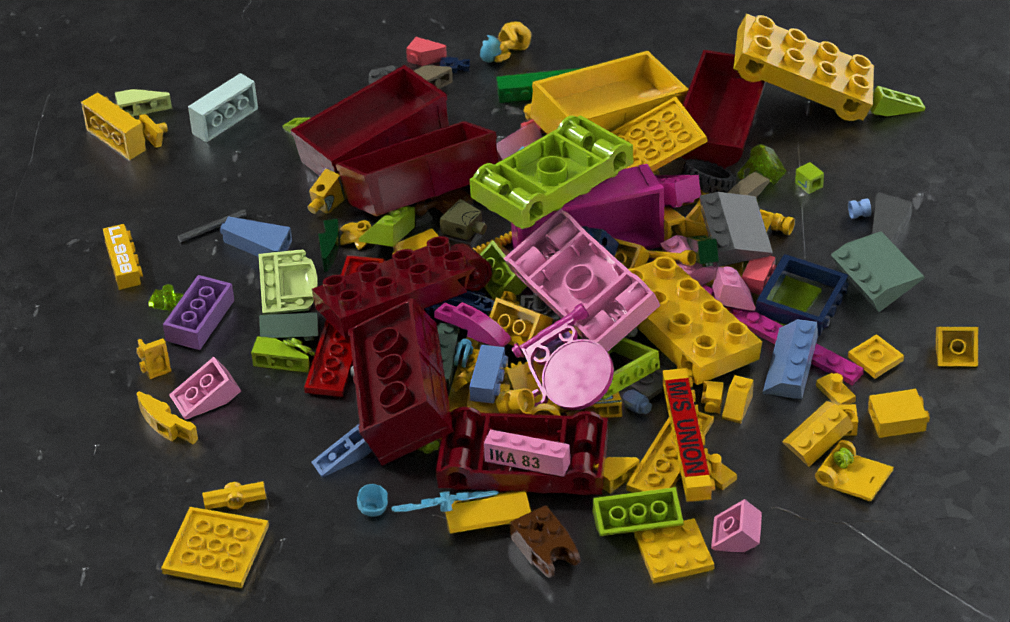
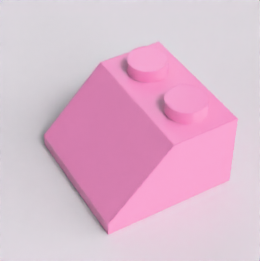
[712,267,756,311]
[711,499,762,553]

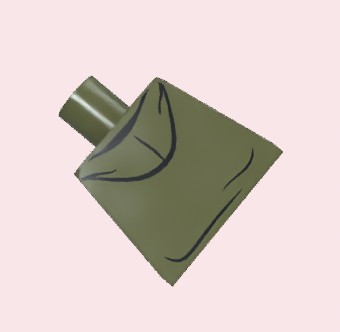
[440,199,487,240]

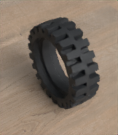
[681,158,736,194]

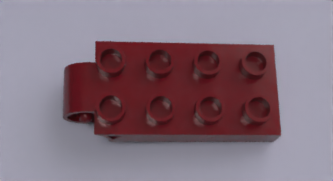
[312,236,492,339]

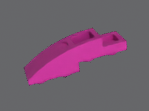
[434,302,511,347]

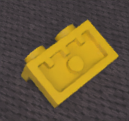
[136,338,172,379]

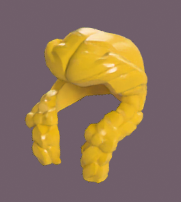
[494,21,532,62]

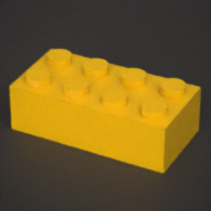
[81,93,146,160]

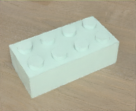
[188,73,258,142]

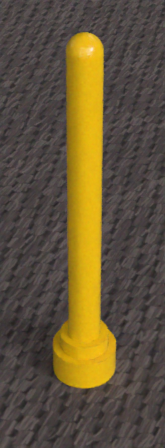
[647,250,697,266]

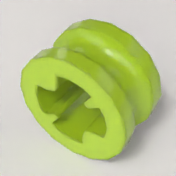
[833,448,854,469]

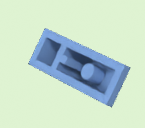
[312,424,372,477]

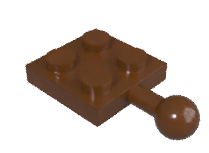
[413,188,474,216]

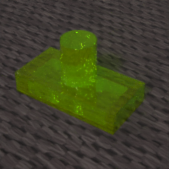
[149,284,184,311]

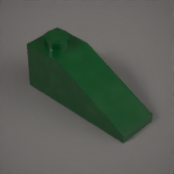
[686,235,719,267]

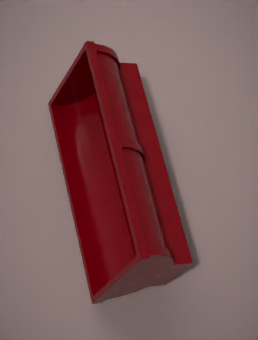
[680,50,766,169]

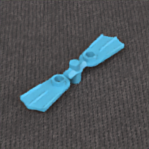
[392,490,498,512]

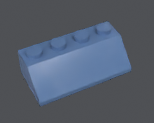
[763,319,818,399]

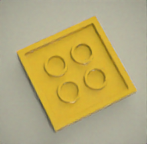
[635,518,714,584]

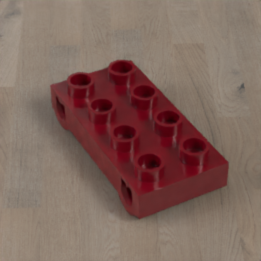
[436,406,608,495]

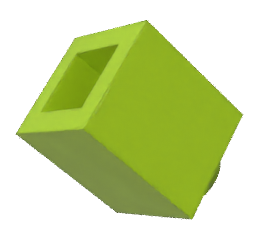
[795,162,824,194]

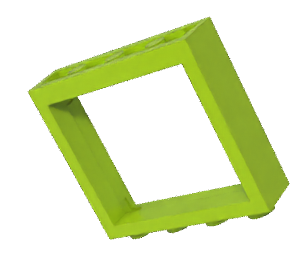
[601,337,660,400]

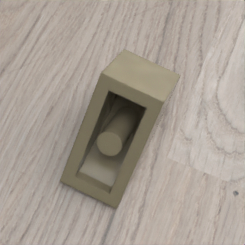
[414,65,453,89]

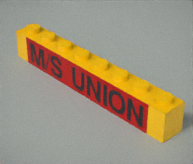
[662,368,715,502]

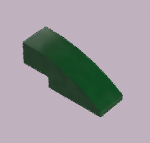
[318,219,340,272]

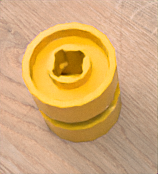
[497,388,535,414]

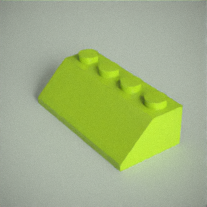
[593,487,684,536]

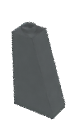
[872,192,913,245]

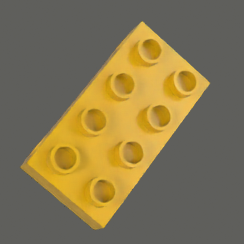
[734,14,874,121]
[628,256,762,385]

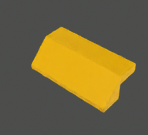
[445,491,531,533]

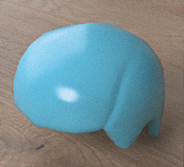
[480,35,502,63]
[357,484,388,517]

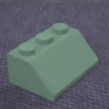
[259,313,321,341]

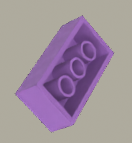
[163,275,234,350]

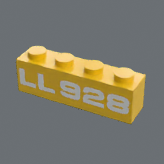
[103,224,143,290]

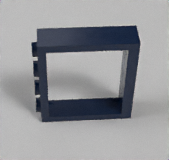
[755,254,850,336]

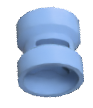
[848,198,871,219]

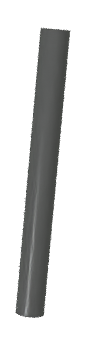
[178,210,247,243]

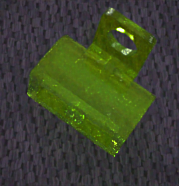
[738,145,787,185]

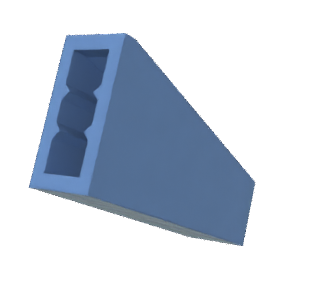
[220,216,292,257]

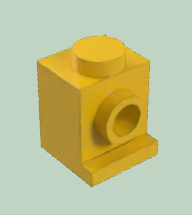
[701,381,724,413]

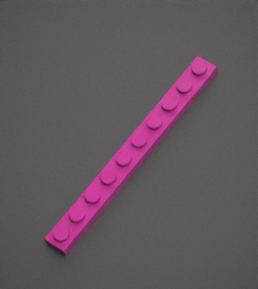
[702,285,864,386]

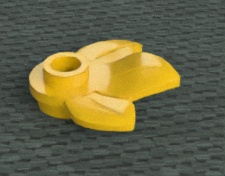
[340,220,372,250]

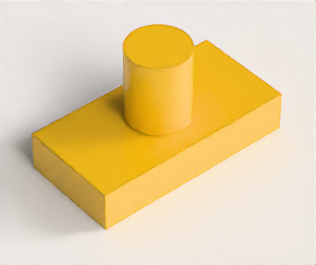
[139,114,168,148]
[816,373,856,405]
[707,453,737,490]

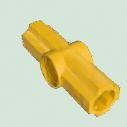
[202,481,266,510]

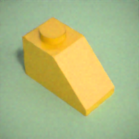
[722,375,754,423]
[595,457,640,493]

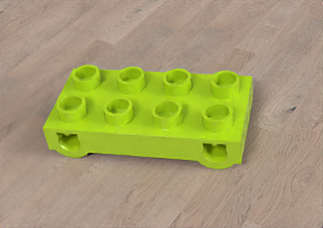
[470,115,633,229]

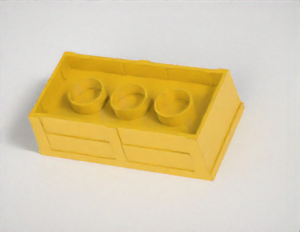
[530,51,689,134]

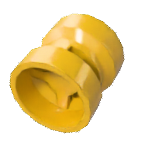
[771,213,795,235]

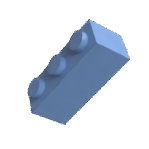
[469,345,508,403]

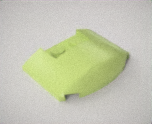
[258,250,318,315]

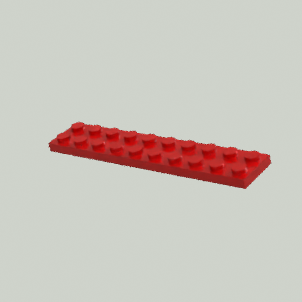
[304,255,384,397]

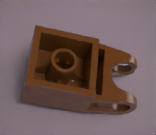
[510,505,580,578]

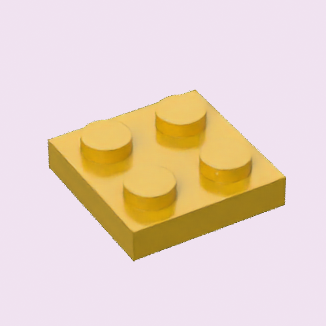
[848,334,904,378]

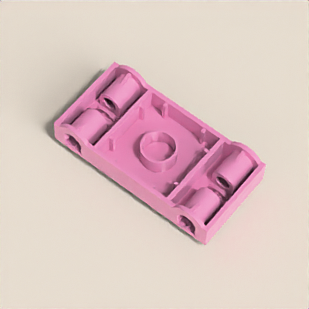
[503,209,660,352]

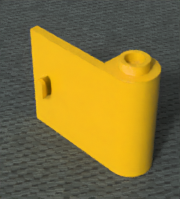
[506,357,569,414]
[815,440,894,501]

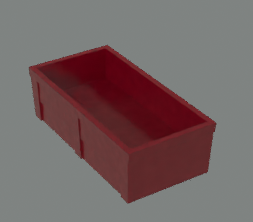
[290,65,448,187]
[335,121,499,217]
[348,298,453,465]

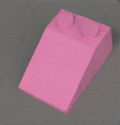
[169,357,241,420]

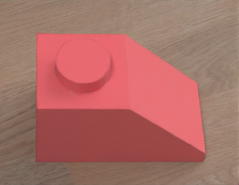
[406,37,447,66]

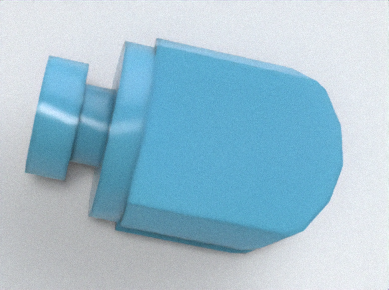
[454,339,473,368]

